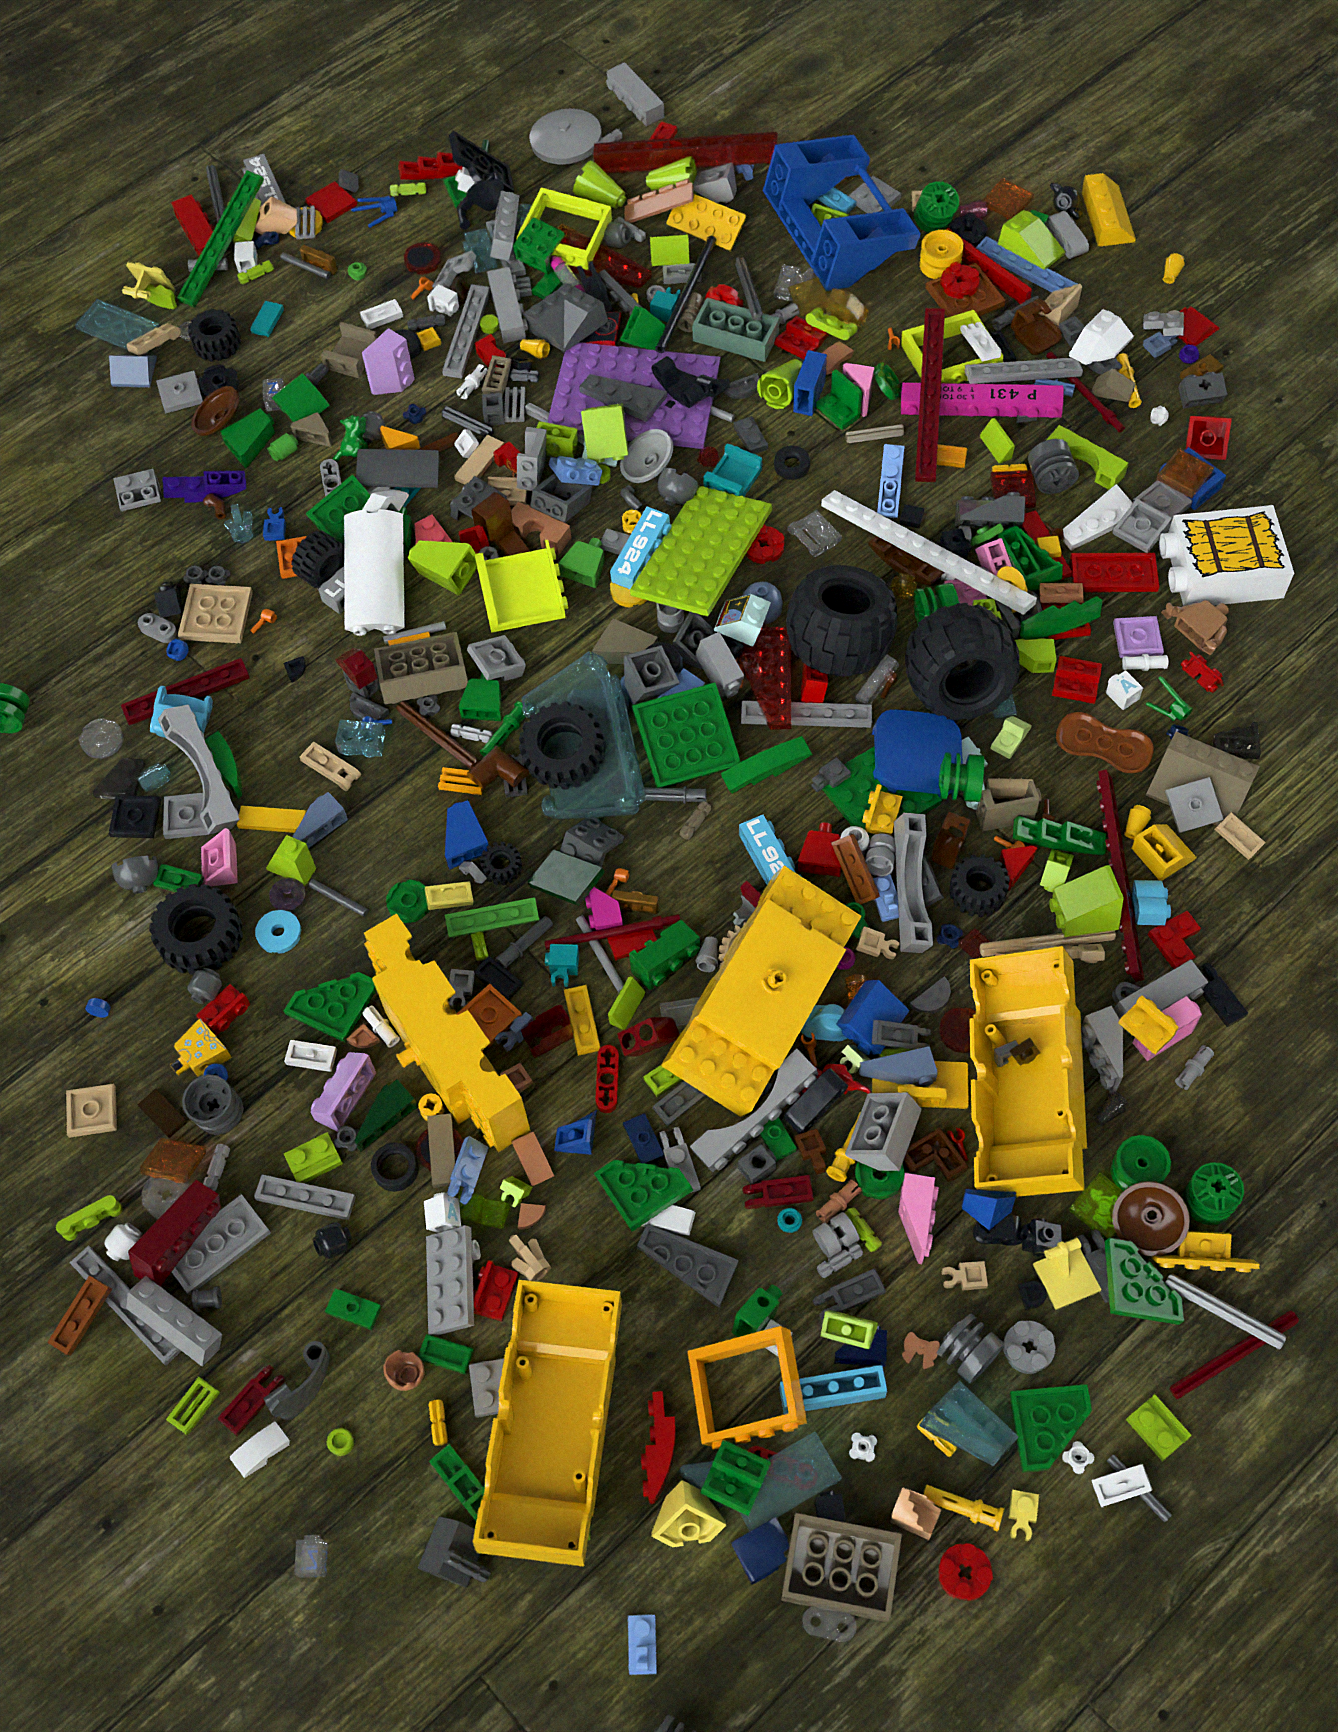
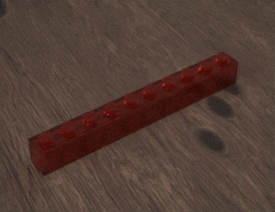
[593,132,778,174]

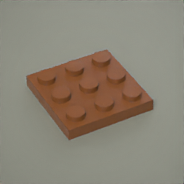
[926,263,1005,317]

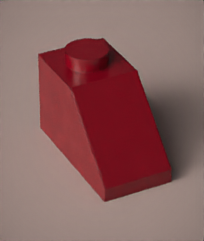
[335,648,378,690]

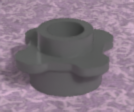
[183,566,208,584]
[206,566,230,586]
[417,695,440,717]
[334,1126,359,1152]

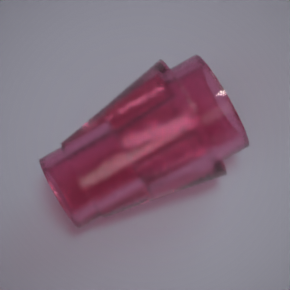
[960,200,987,219]

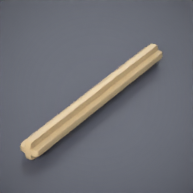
[980,930,1116,957]

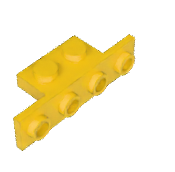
[1152,1231,1259,1272]

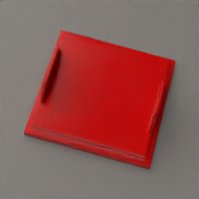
[1177,306,1220,346]

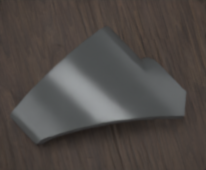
[263,1341,330,1420]

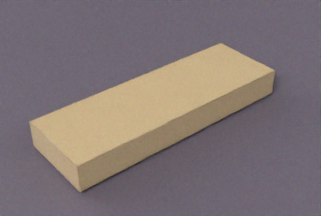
[455,435,504,485]

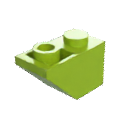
[1015,638,1057,673]

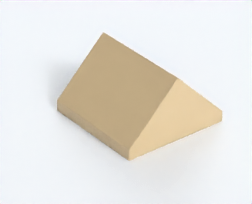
[1039,284,1082,329]

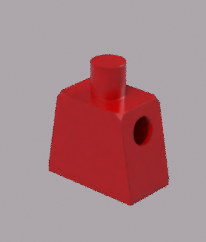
[798,823,841,877]

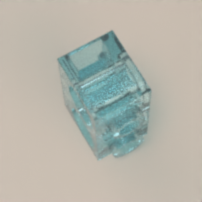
[462,228,497,273]
[335,720,386,757]

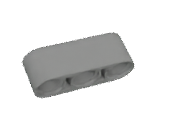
[1047,211,1089,259]

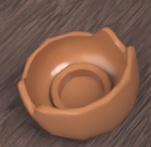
[383,1350,425,1391]

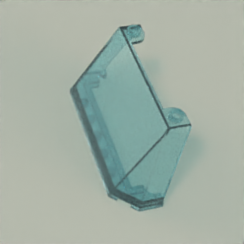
[521,651,646,819]

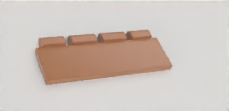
[624,179,693,223]

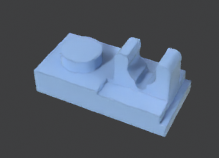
[873,874,899,922]
[628,1615,657,1675]

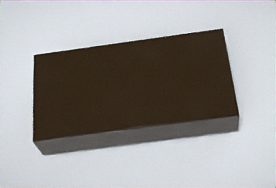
[137,1089,187,1138]

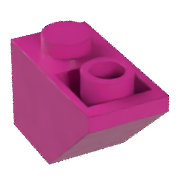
[585,887,623,931]

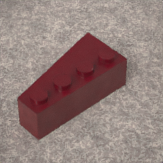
[128,1180,221,1286]

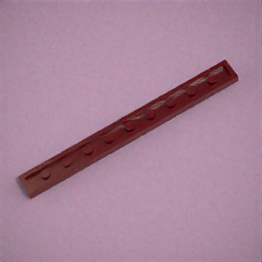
[915,308,945,482]
[1096,769,1145,982]

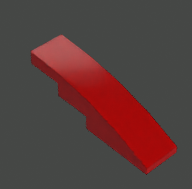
[398,152,463,180]

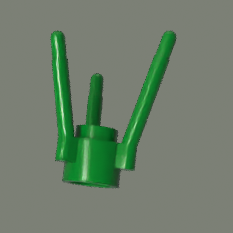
[1146,676,1193,722]

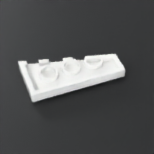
[1062,484,1133,551]

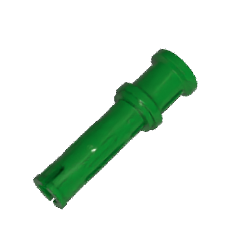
[480,701,531,757]

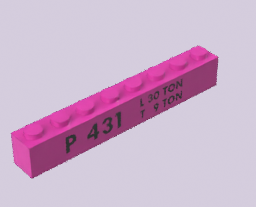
[901,383,1064,418]

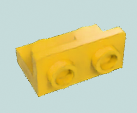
[862,784,903,836]
[1118,995,1179,1055]

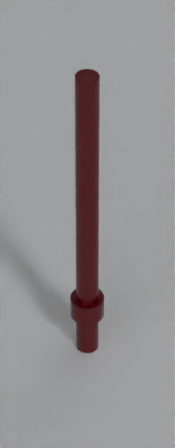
[1046,351,1125,433]
[544,914,680,950]

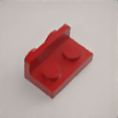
[196,984,250,1036]
[473,1260,519,1322]

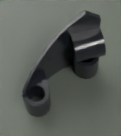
[651,356,730,408]

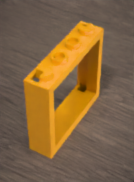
[688,1326,807,1449]

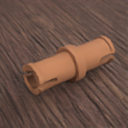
[816,1180,861,1223]

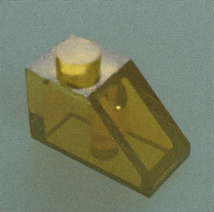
[827,288,869,327]

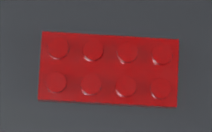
[1070,553,1159,592]

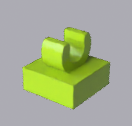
[500,1176,533,1207]

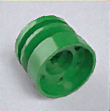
[914,181,959,233]
[913,583,959,626]
[938,752,984,802]
[1183,1162,1244,1225]

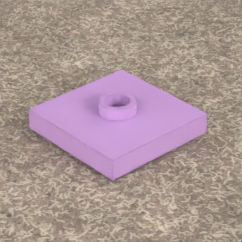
[1113,616,1164,658]

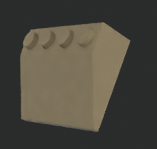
[374,632,468,704]
[1146,732,1260,826]
[781,1513,902,1622]

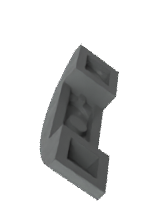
[1059,316,1122,375]

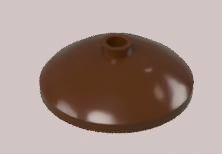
[191,386,239,436]
[1112,1181,1190,1256]

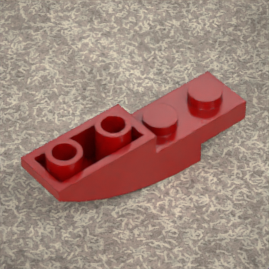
[641,1391,676,1504]

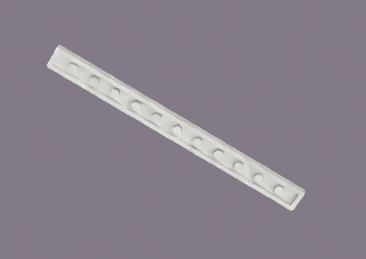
[821,490,1037,615]

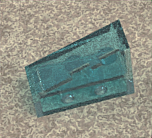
[919,1381,1019,1466]

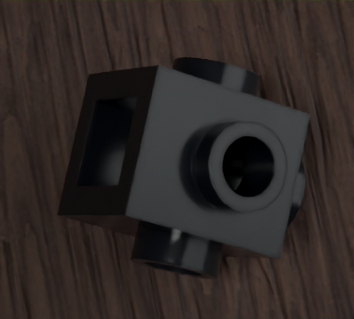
[939,529,971,560]
[1020,1218,1061,1257]

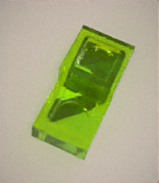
[458,1191,510,1229]

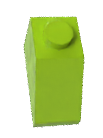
[1040,849,1074,892]

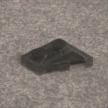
[1213,722,1261,759]
[92,758,145,799]

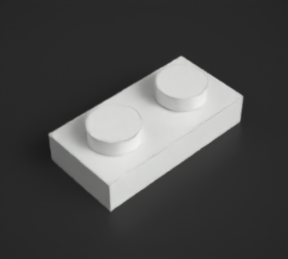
[360,299,403,329]
[284,1040,337,1072]
[1091,1464,1152,1507]

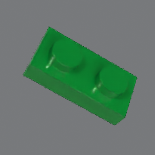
[153,864,204,892]

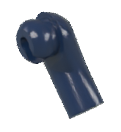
[254,232,279,250]

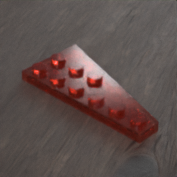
[550,223,652,288]
[737,627,792,730]

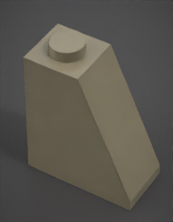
[592,618,658,664]

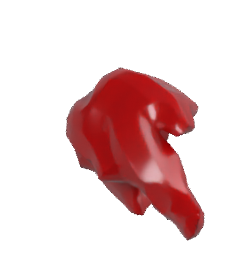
[822,1064,872,1095]

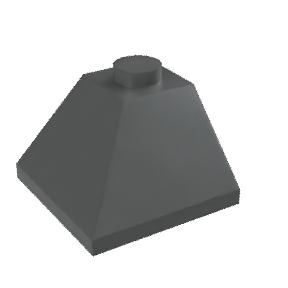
[624,645,680,705]

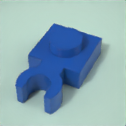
[263,507,286,541]

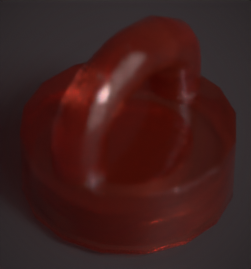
[697,446,719,467]

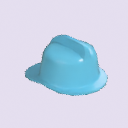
[801,1004,848,1041]

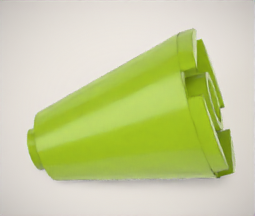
[646,156,697,194]
[573,160,626,209]
[757,359,803,409]

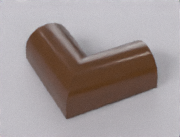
[467,745,529,789]
[903,1127,968,1182]

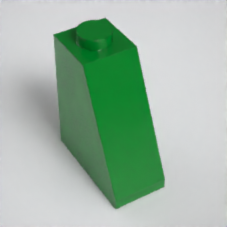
[220,408,275,468]

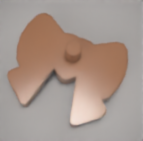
[902,1332,940,1370]

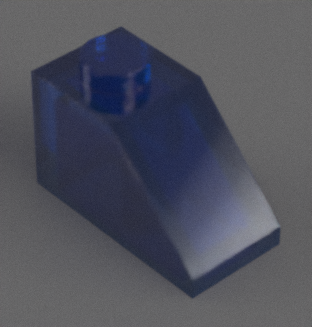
[834,1326,887,1367]

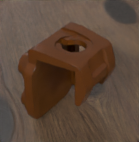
[1011,298,1062,355]

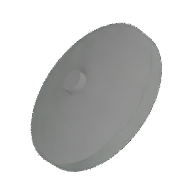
[530,109,602,164]

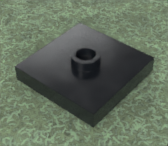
[108,795,161,838]

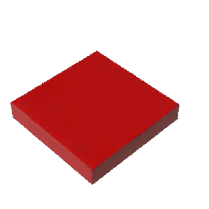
[305,181,357,223]

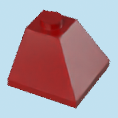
[1185,416,1231,460]

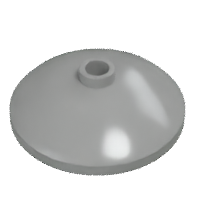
[620,429,673,483]

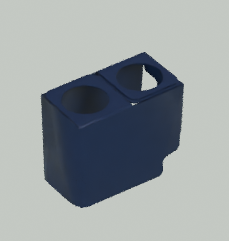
[731,1517,790,1585]

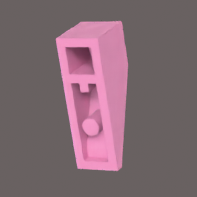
[975,538,1012,576]

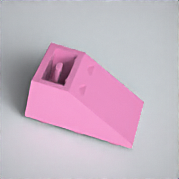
[898,1173,938,1264]

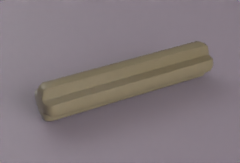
[845,424,904,444]

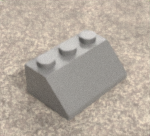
[845,1092,922,1171]

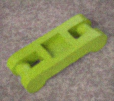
[805,307,858,340]
[56,1195,123,1241]

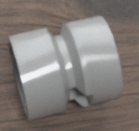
[656,603,685,633]
[865,833,895,877]
[812,1212,859,1258]

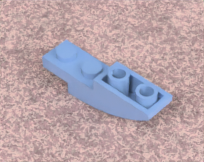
[877,444,904,518]

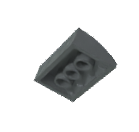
[356,449,440,488]

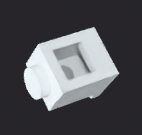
[427,284,459,316]

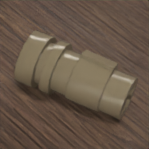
[677,293,703,332]

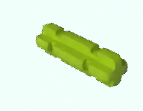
[390,182,426,196]
[237,260,274,284]
[471,932,488,961]
[845,1207,882,1252]

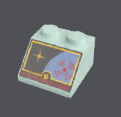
[714,594,771,646]

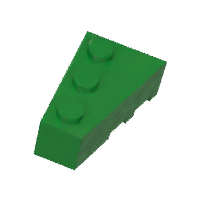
[997,526,1063,591]
[629,920,700,990]

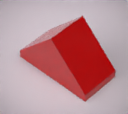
[999,846,1037,891]

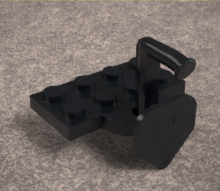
[449,130,514,230]

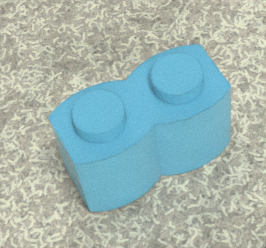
[1132,880,1171,926]

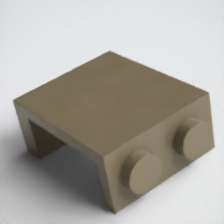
[321,322,377,378]
[976,781,1041,832]

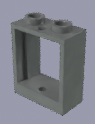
[530,473,592,523]

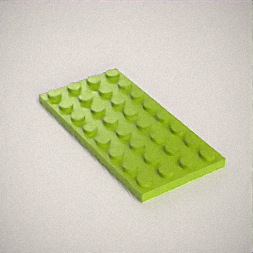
[630,485,772,616]

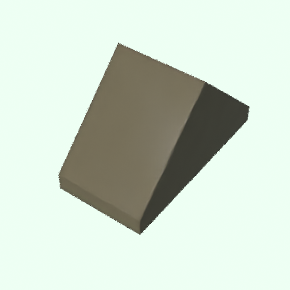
[1091,369,1136,402]
[291,412,332,447]

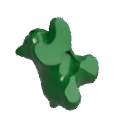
[333,415,368,462]

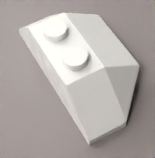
[1069,309,1133,365]

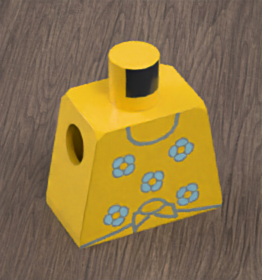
[170,1018,232,1076]

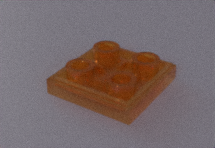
[982,178,1034,219]
[1156,449,1214,498]
[140,1138,206,1183]

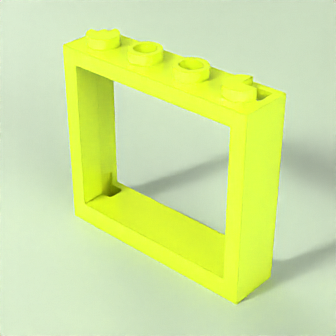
[516,188,612,270]
[901,310,1003,384]

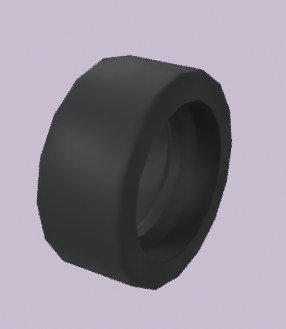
[371,1142,419,1192]

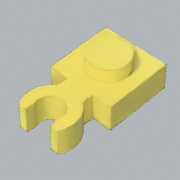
[1009,1490,1039,1541]

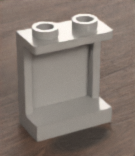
[517,427,547,491]

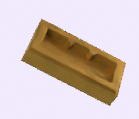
[300,244,338,275]
[1179,354,1224,380]
[612,890,659,914]

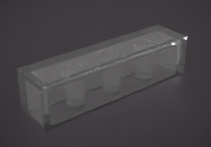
[855,654,899,705]

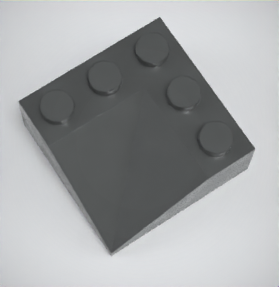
[524,283,608,352]
[955,492,1025,529]

